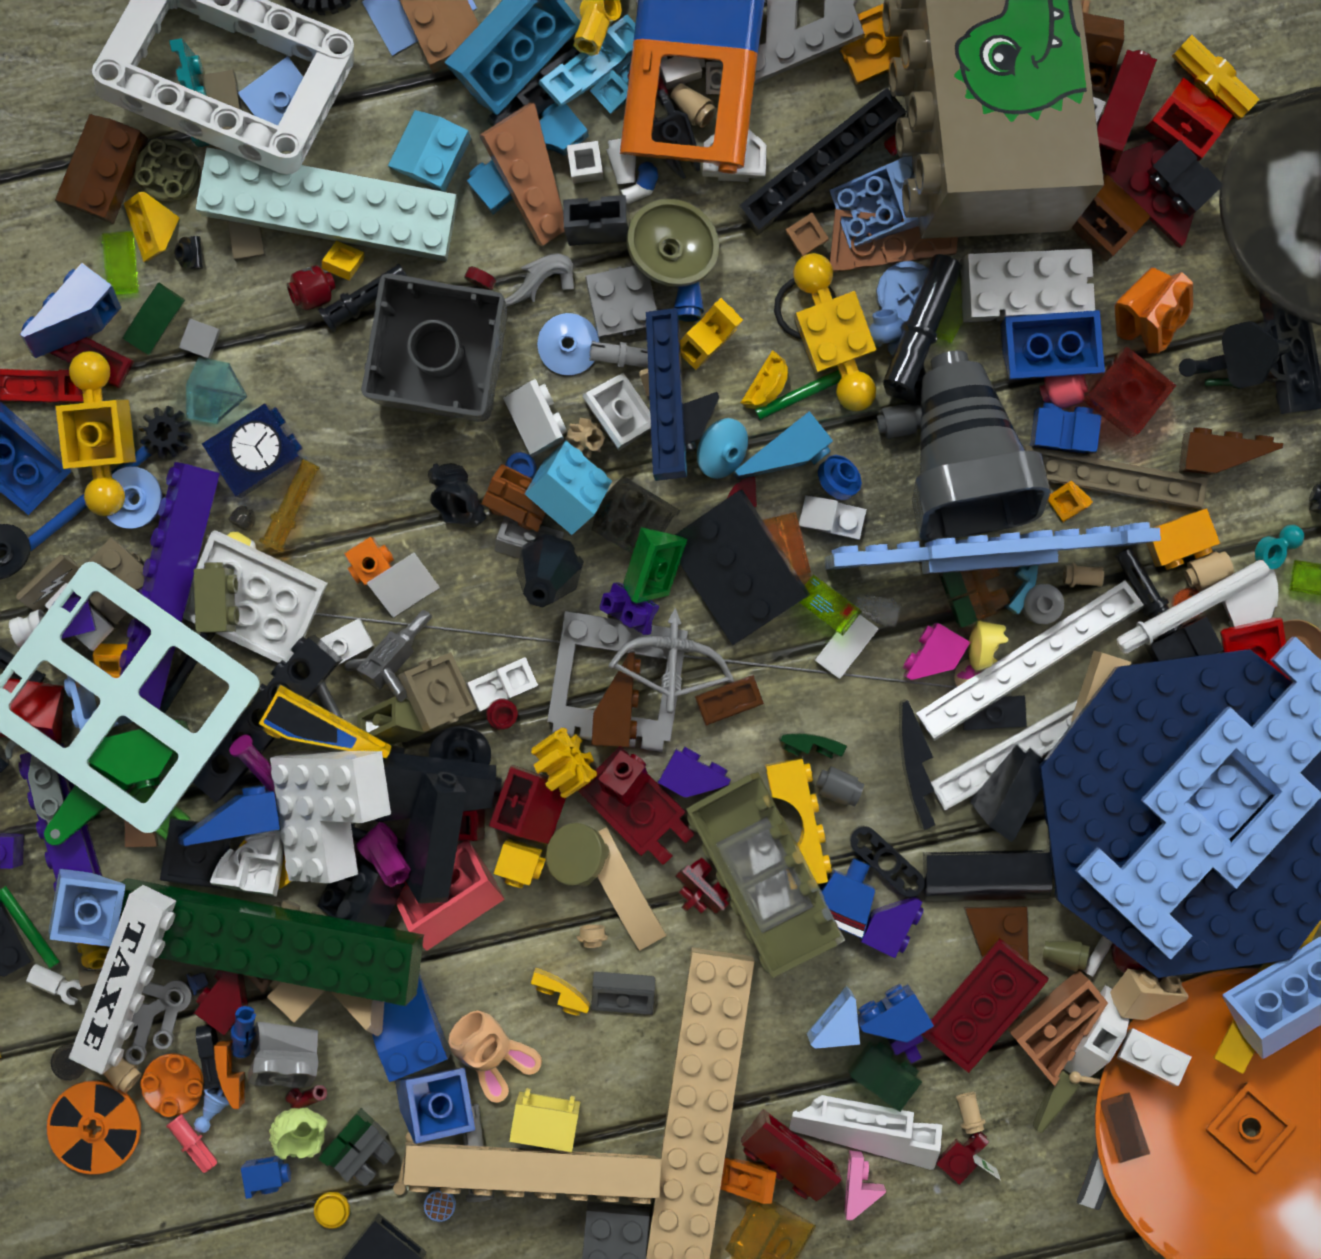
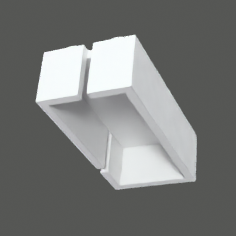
[960,249,1095,322]

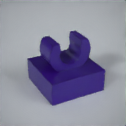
[888,1034,924,1064]

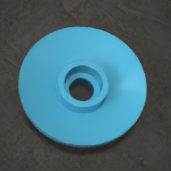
[697,418,748,479]

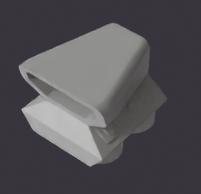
[247,1022,319,1088]

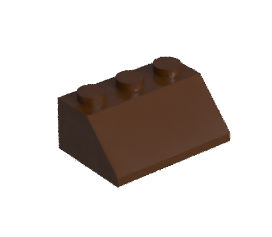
[55,114,148,224]

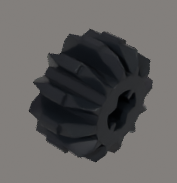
[138,406,193,459]

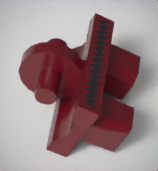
[675,858,730,914]

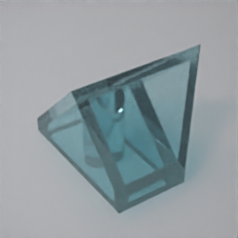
[186,357,248,424]

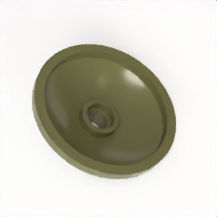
[627,199,719,287]

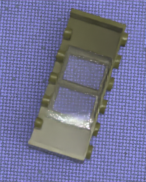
[686,772,845,978]

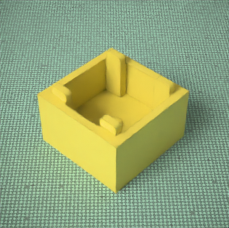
[509,1088,580,1152]

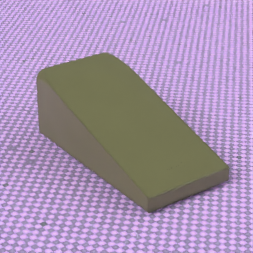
[1033,1070,1080,1133]

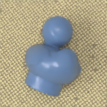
[869,309,905,356]

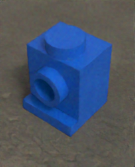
[241,1156,291,1199]

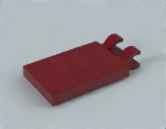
[578,746,695,865]

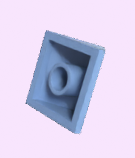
[806,986,860,1049]

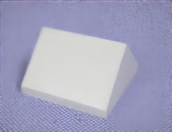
[582,373,651,451]

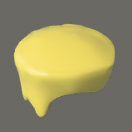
[968,620,1008,671]

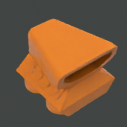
[1115,267,1193,353]

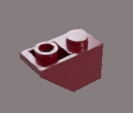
[194,970,248,1035]

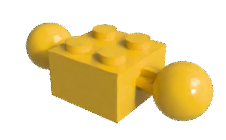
[793,253,877,411]
[55,351,136,516]

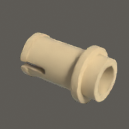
[1063,562,1104,587]
[956,1092,986,1134]

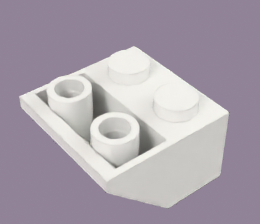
[503,379,568,457]

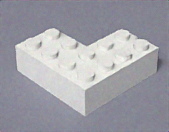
[270,750,391,883]

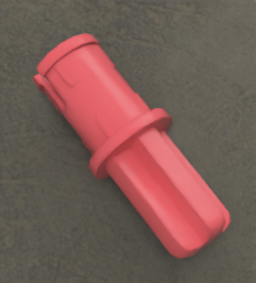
[166,1114,217,1173]

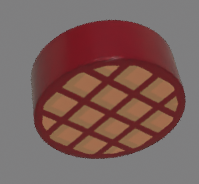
[464,266,496,291]

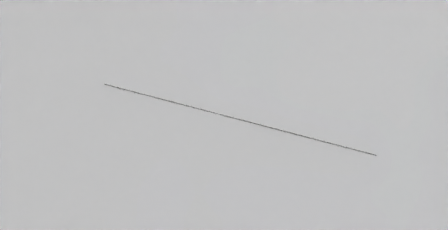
[315,613,1011,695]

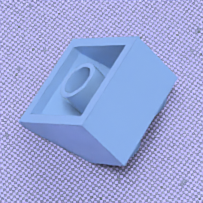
[49,869,125,947]

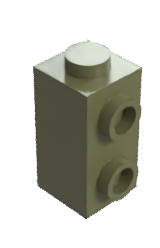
[194,562,240,633]

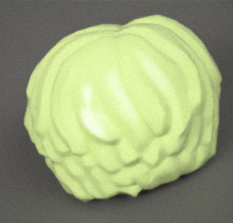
[269,1108,328,1160]

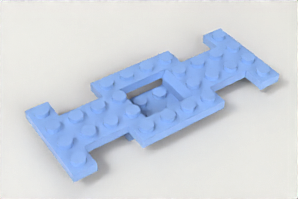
[1075,637,1321,959]

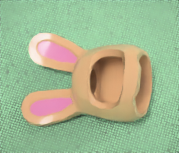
[448,1010,542,1103]

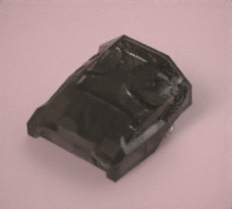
[591,477,681,554]

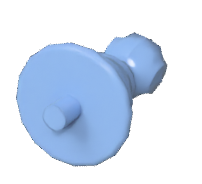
[194,1087,230,1133]

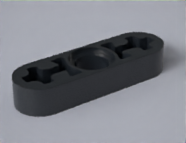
[850,825,925,897]

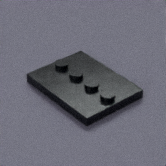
[675,489,810,645]

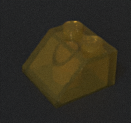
[725,1200,816,1259]

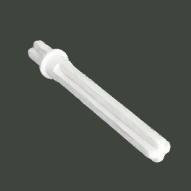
[1117,560,1270,654]

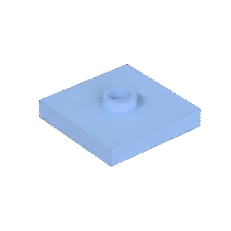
[238,56,303,125]

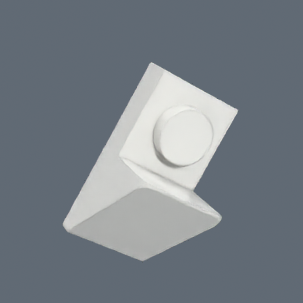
[798,496,867,540]

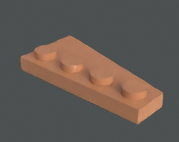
[479,103,565,246]
[829,209,958,272]

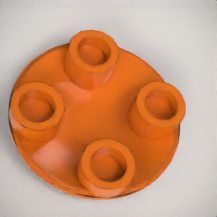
[140,1053,204,1117]

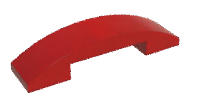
[0,369,84,403]

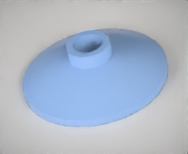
[537,313,599,376]
[107,467,162,529]

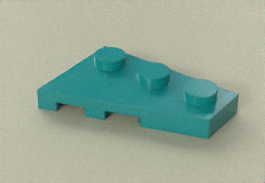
[169,38,210,147]

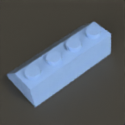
[1223,936,1321,1059]

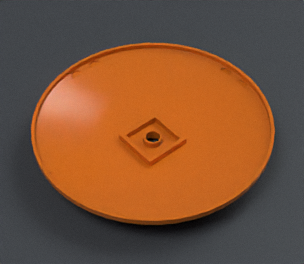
[1095,968,1321,1259]

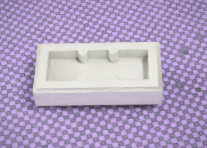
[320,618,375,664]

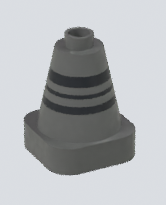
[912,350,1051,541]

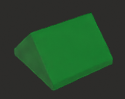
[623,527,687,603]

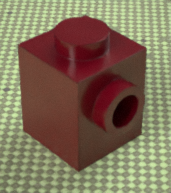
[598,750,650,807]

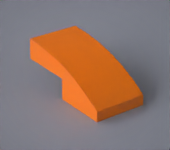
[214,1041,245,1109]

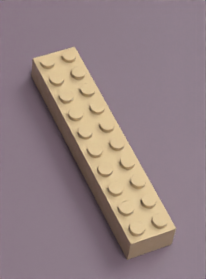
[646,947,754,1259]

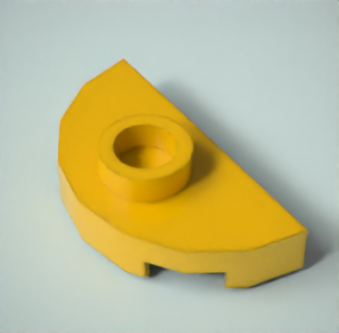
[740,350,788,409]

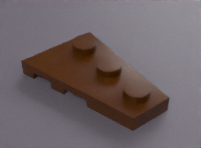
[964,906,1028,961]

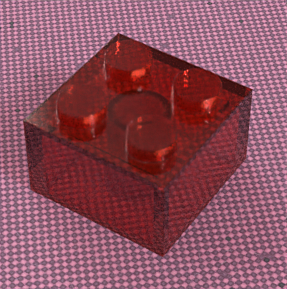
[1083,347,1177,438]

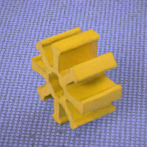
[531,727,597,798]

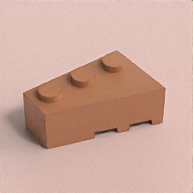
[1007,970,1108,1086]

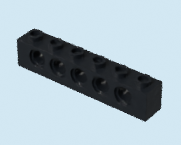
[738,88,907,236]
[193,635,343,803]

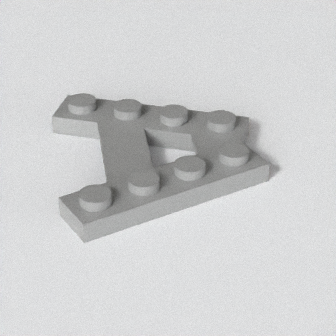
[754,0,866,85]

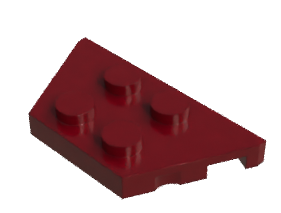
[1102,138,1195,248]

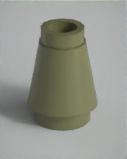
[1042,940,1090,972]

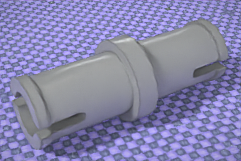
[589,341,648,368]

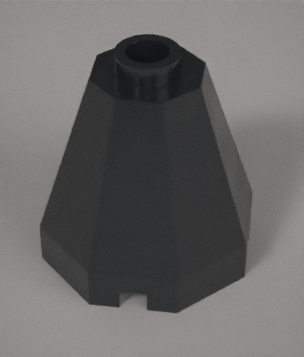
[516,534,584,608]

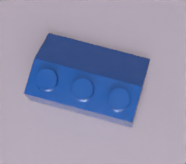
[1000,310,1105,380]

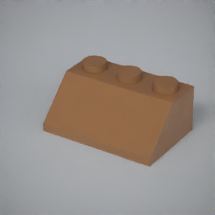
[399,0,479,74]

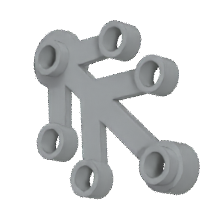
[126,980,192,1065]

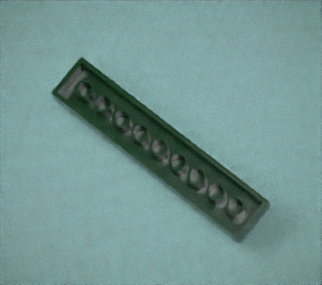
[106,878,424,1006]

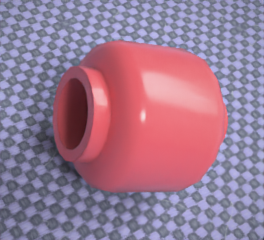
[1039,375,1088,409]

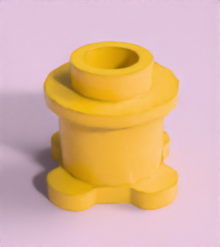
[76,943,109,970]

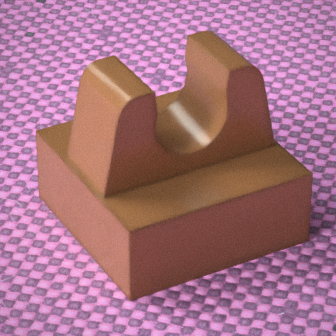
[785,213,829,257]

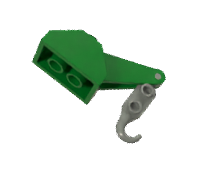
[5,720,189,845]

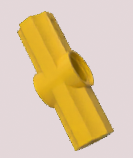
[573,0,622,56]
[1172,35,1259,120]

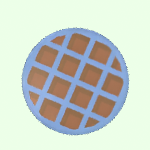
[424,1188,456,1222]

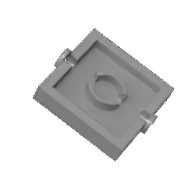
[585,266,657,338]

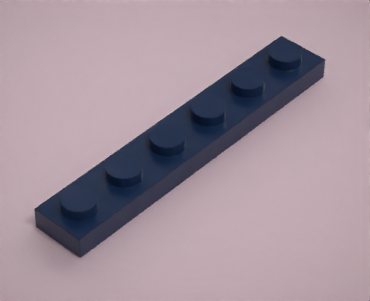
[646,308,687,481]

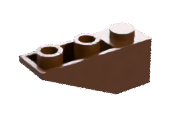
[1179,427,1284,475]
[591,650,641,747]

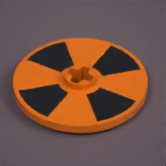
[47,1080,141,1174]

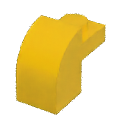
[680,298,743,370]

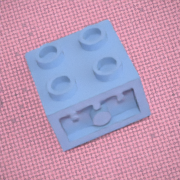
[64,675,132,731]

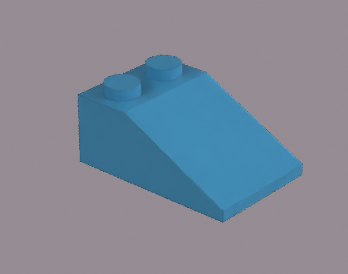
[733,411,833,480]

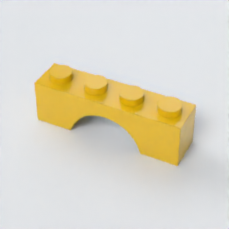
[765,757,832,889]

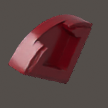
[727,476,757,508]

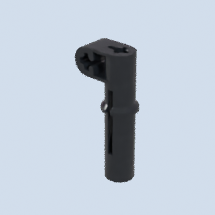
[883,254,962,404]

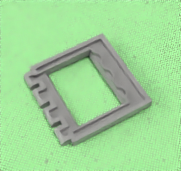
[547,611,688,752]

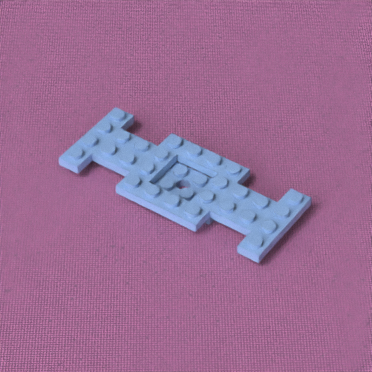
[825,522,1161,574]

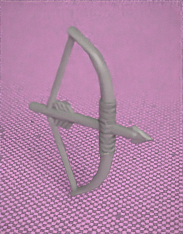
[608,607,734,713]

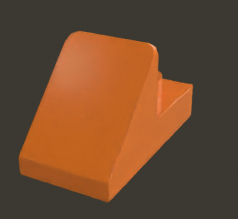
[720,1158,776,1204]

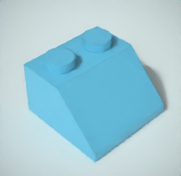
[388,110,471,192]

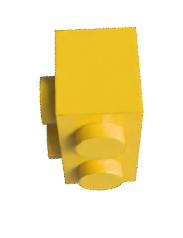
[494,838,546,888]

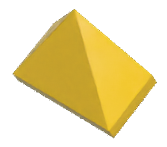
[123,192,180,262]

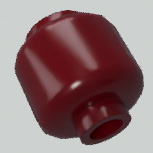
[287,265,336,311]

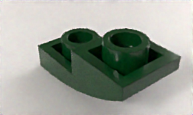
[122,282,185,356]
[779,733,847,759]

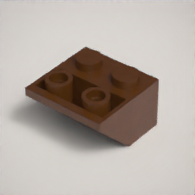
[1082,12,1124,94]
[1072,173,1151,262]

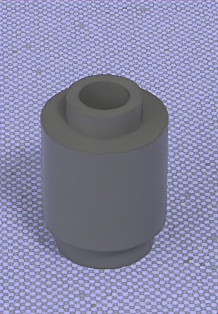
[876,403,921,439]
[815,766,864,807]

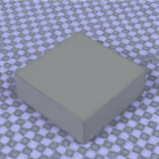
[179,318,221,359]

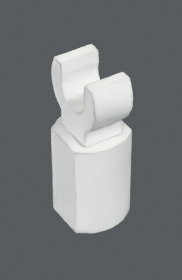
[26,964,84,1005]

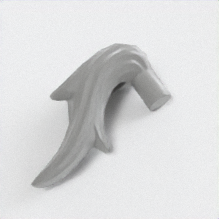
[505,253,574,306]

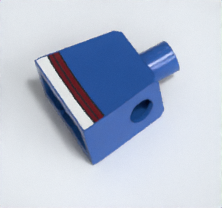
[820,858,875,938]

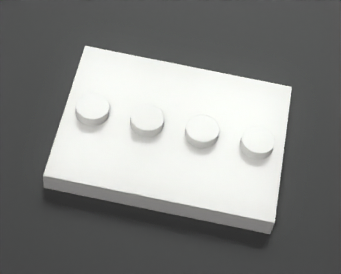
[183,530,328,663]

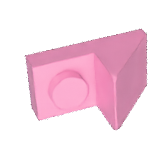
[844,1150,886,1220]

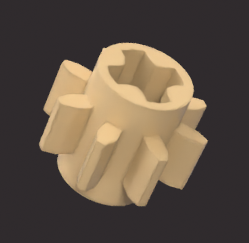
[565,418,605,458]

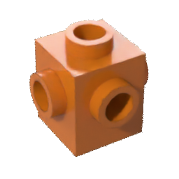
[344,536,395,586]

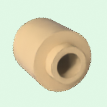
[1184,551,1234,591]

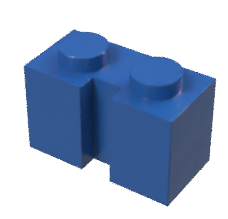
[1030,403,1102,454]

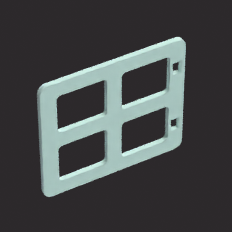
[0,562,260,833]

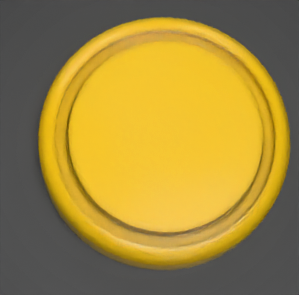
[314,1192,350,1229]

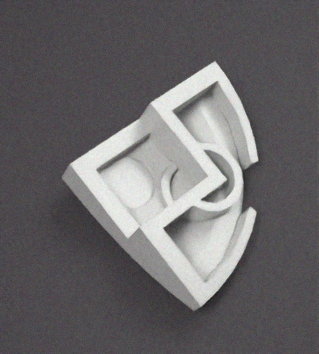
[1222,569,1278,627]
[210,830,284,897]

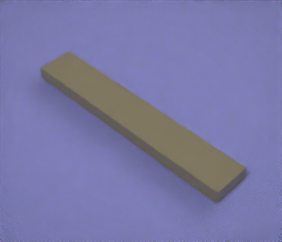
[202,70,266,261]
[1023,445,1208,510]

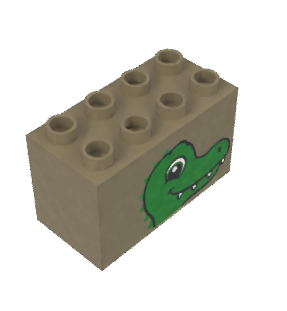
[882,0,1104,239]

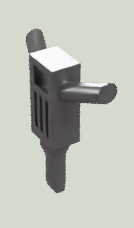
[345,610,432,702]

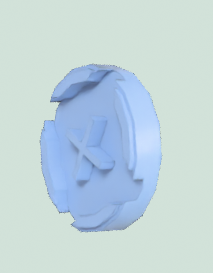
[876,261,928,322]

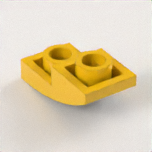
[531,968,590,1016]

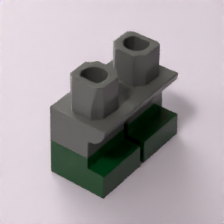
[318,1108,396,1187]

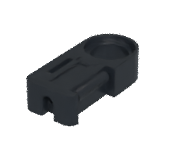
[196,1024,221,1090]

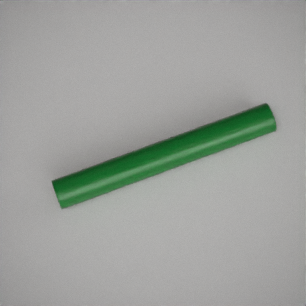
[755,370,841,420]
[0,886,60,969]

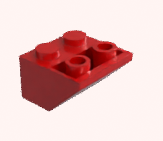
[1145,77,1233,162]

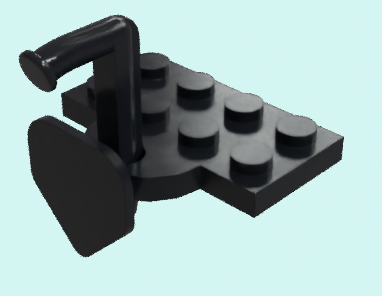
[1179,285,1321,414]

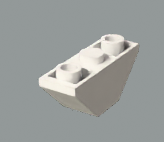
[1063,985,1129,1077]

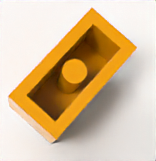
[1146,508,1220,570]

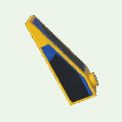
[259,685,391,758]

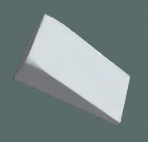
[815,610,878,679]

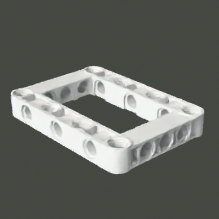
[92,0,354,174]

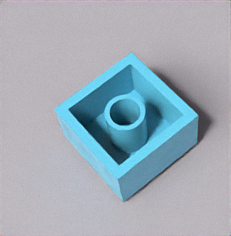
[525,440,612,535]

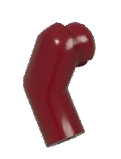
[285,1085,327,1109]

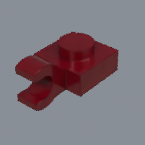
[936,1131,989,1185]

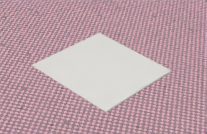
[367,553,440,618]

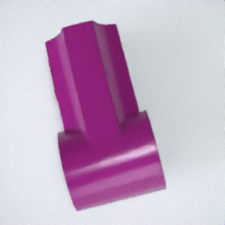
[356,822,411,887]

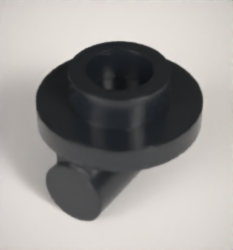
[174,236,203,269]

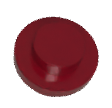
[486,698,518,730]

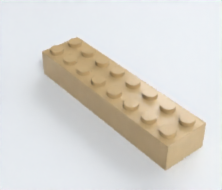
[402,1142,661,1204]

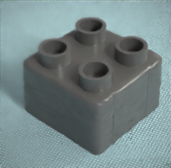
[361,273,507,422]

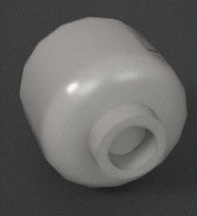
[1022,584,1064,624]

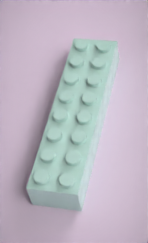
[195,147,458,262]

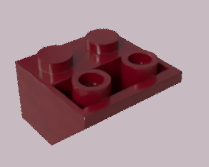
[489,765,566,844]

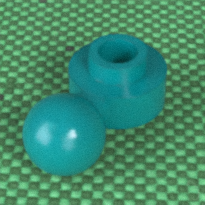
[1255,525,1305,569]

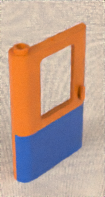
[620,0,764,174]

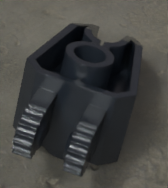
[652,89,700,179]

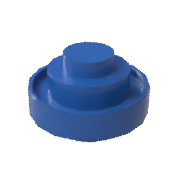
[818,455,862,500]

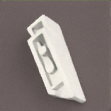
[789,1095,942,1170]

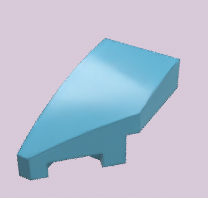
[1004,565,1038,614]

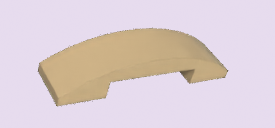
[597,827,667,951]

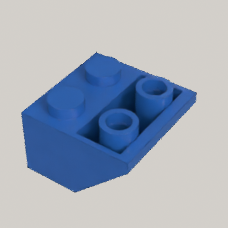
[857,984,934,1043]

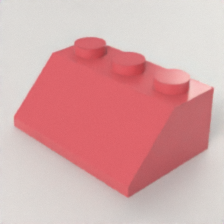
[396,841,505,951]

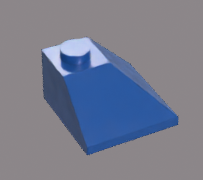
[395,1068,475,1144]

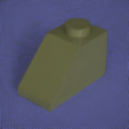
[357,696,426,743]

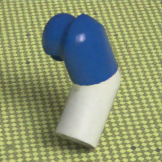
[621,162,659,204]

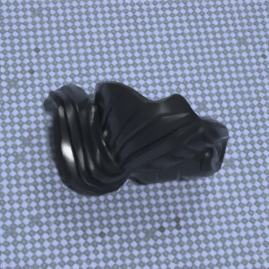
[428,463,486,528]

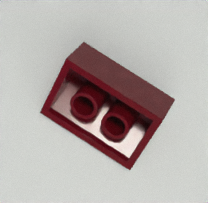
[741,1109,842,1202]

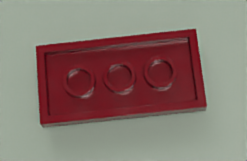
[921,938,1049,1073]

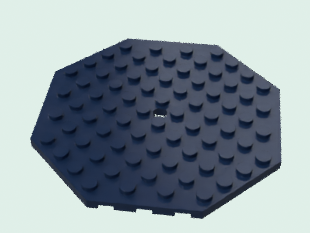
[1039,649,1321,978]

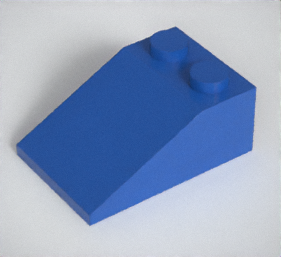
[0,402,71,515]
[177,786,280,846]
[372,973,451,1082]

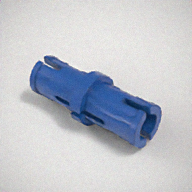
[231,1006,256,1059]

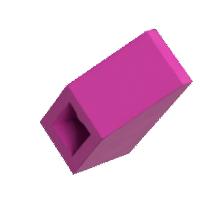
[902,623,971,680]

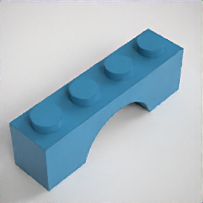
[467,103,589,215]

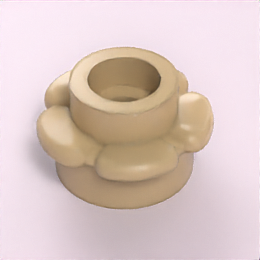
[577,924,608,948]

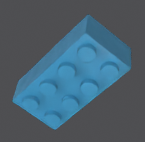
[444,0,581,115]

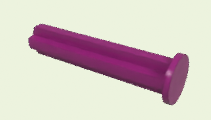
[229,735,276,798]

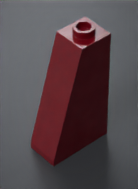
[1097,49,1157,172]

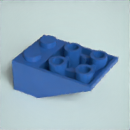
[20,263,122,358]

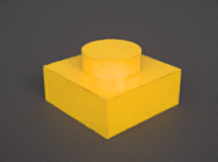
[322,240,364,281]

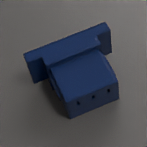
[186,972,209,996]

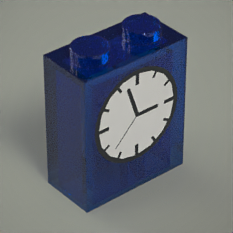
[202,403,303,498]

